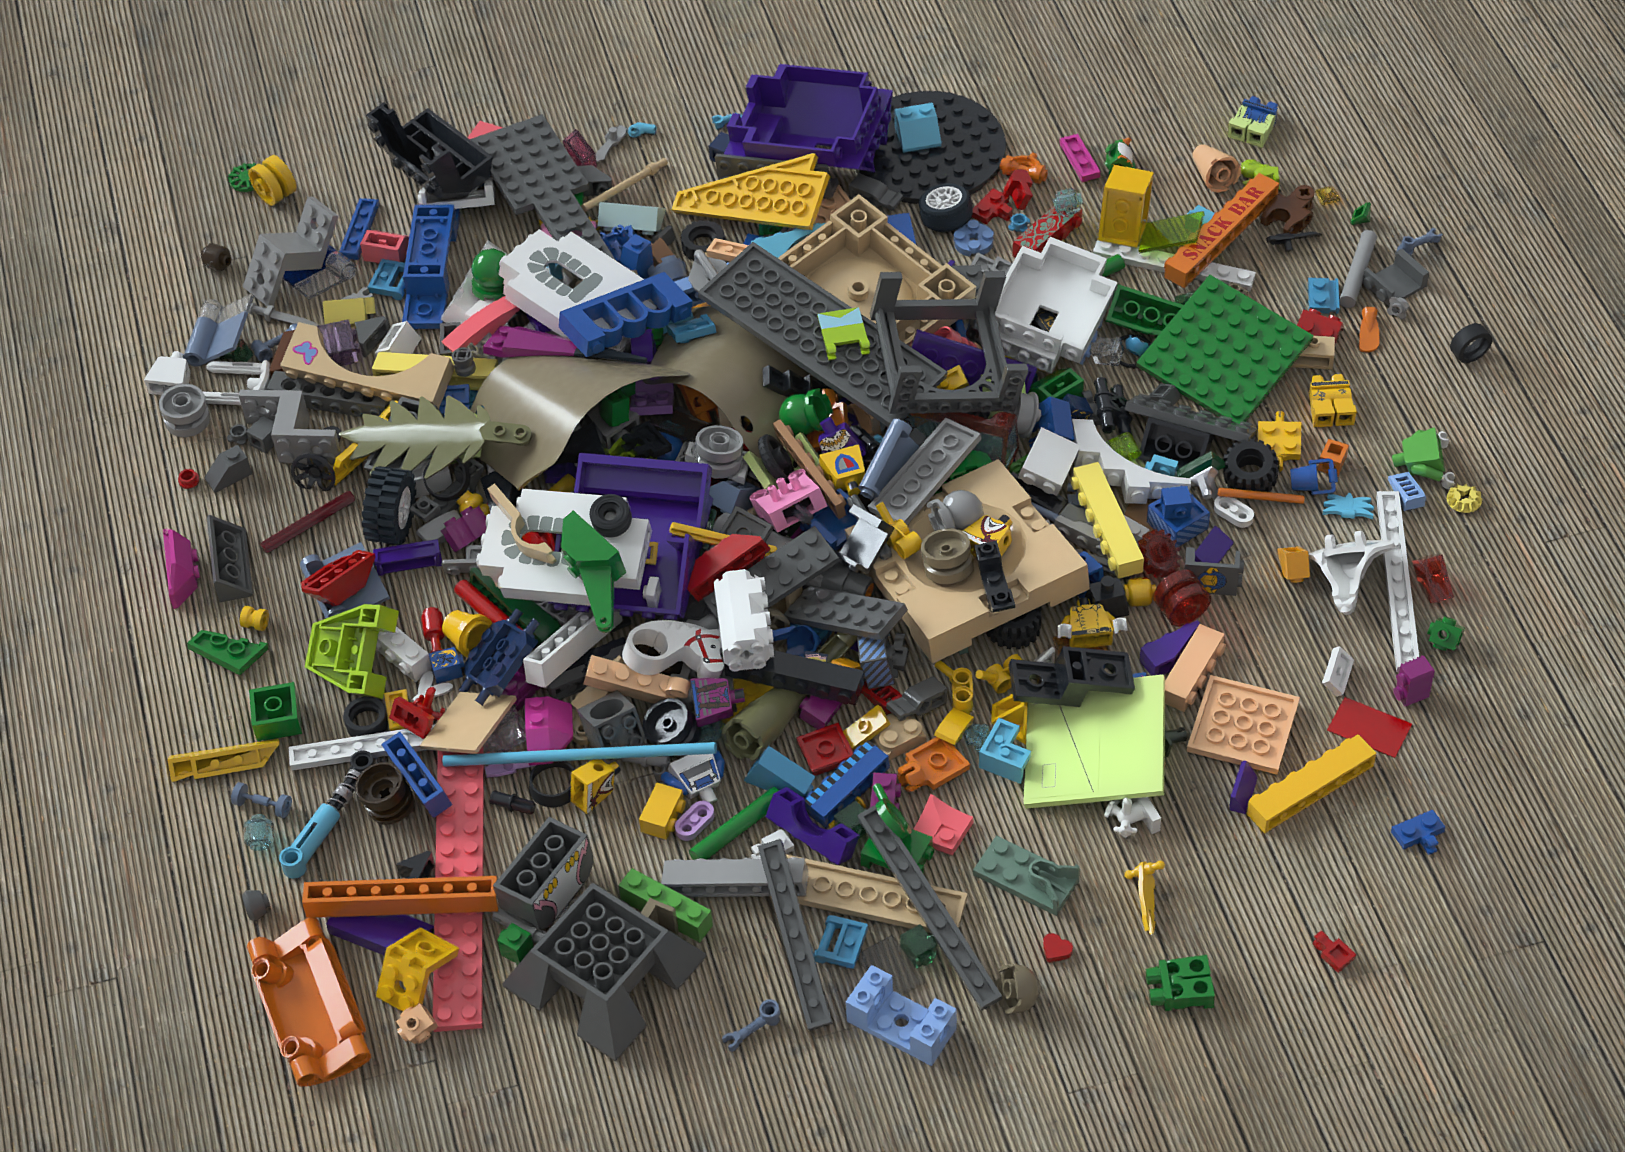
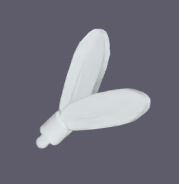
[411,671,453,702]

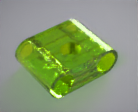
[1106,432,1141,461]

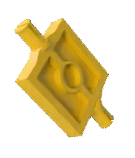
[1258,411,1301,472]

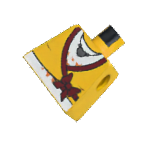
[962,515,1012,557]
[571,759,621,814]

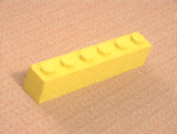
[372,352,499,391]
[1071,462,1144,579]

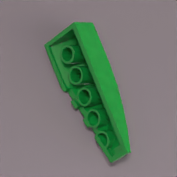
[1106,284,1184,335]

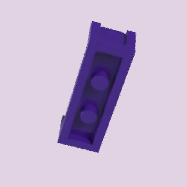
[373,539,442,576]

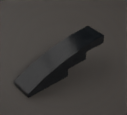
[763,365,837,397]
[1011,472,1068,514]

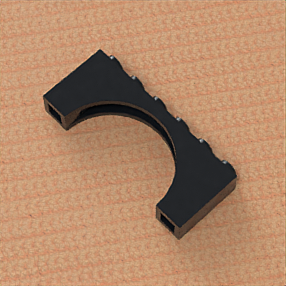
[480,422,610,512]

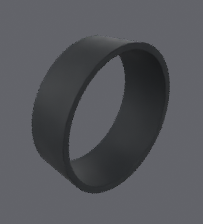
[423,457,471,501]
[529,761,574,808]

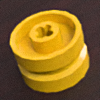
[248,155,297,206]

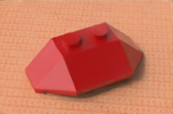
[687,534,771,601]
[300,550,375,606]

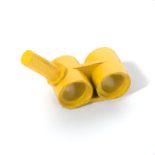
[876,502,922,560]
[975,654,1023,694]
[934,660,973,714]

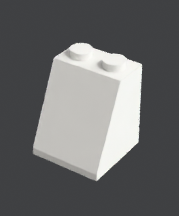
[1018,427,1081,496]

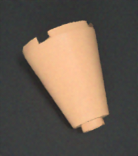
[1192,144,1241,193]

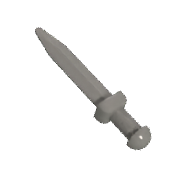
[247,303,321,328]

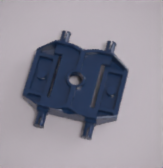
[459,608,541,706]

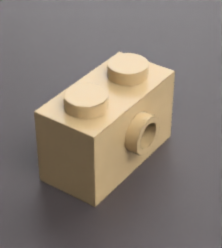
[1291,336,1335,370]

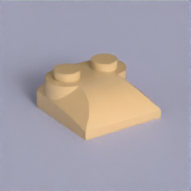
[871,713,927,761]

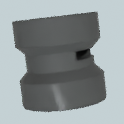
[452,347,476,377]

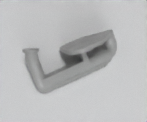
[688,249,727,292]

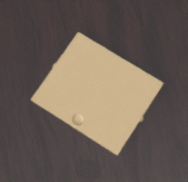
[420,692,517,754]

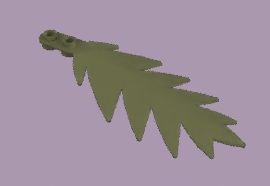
[339,395,532,480]

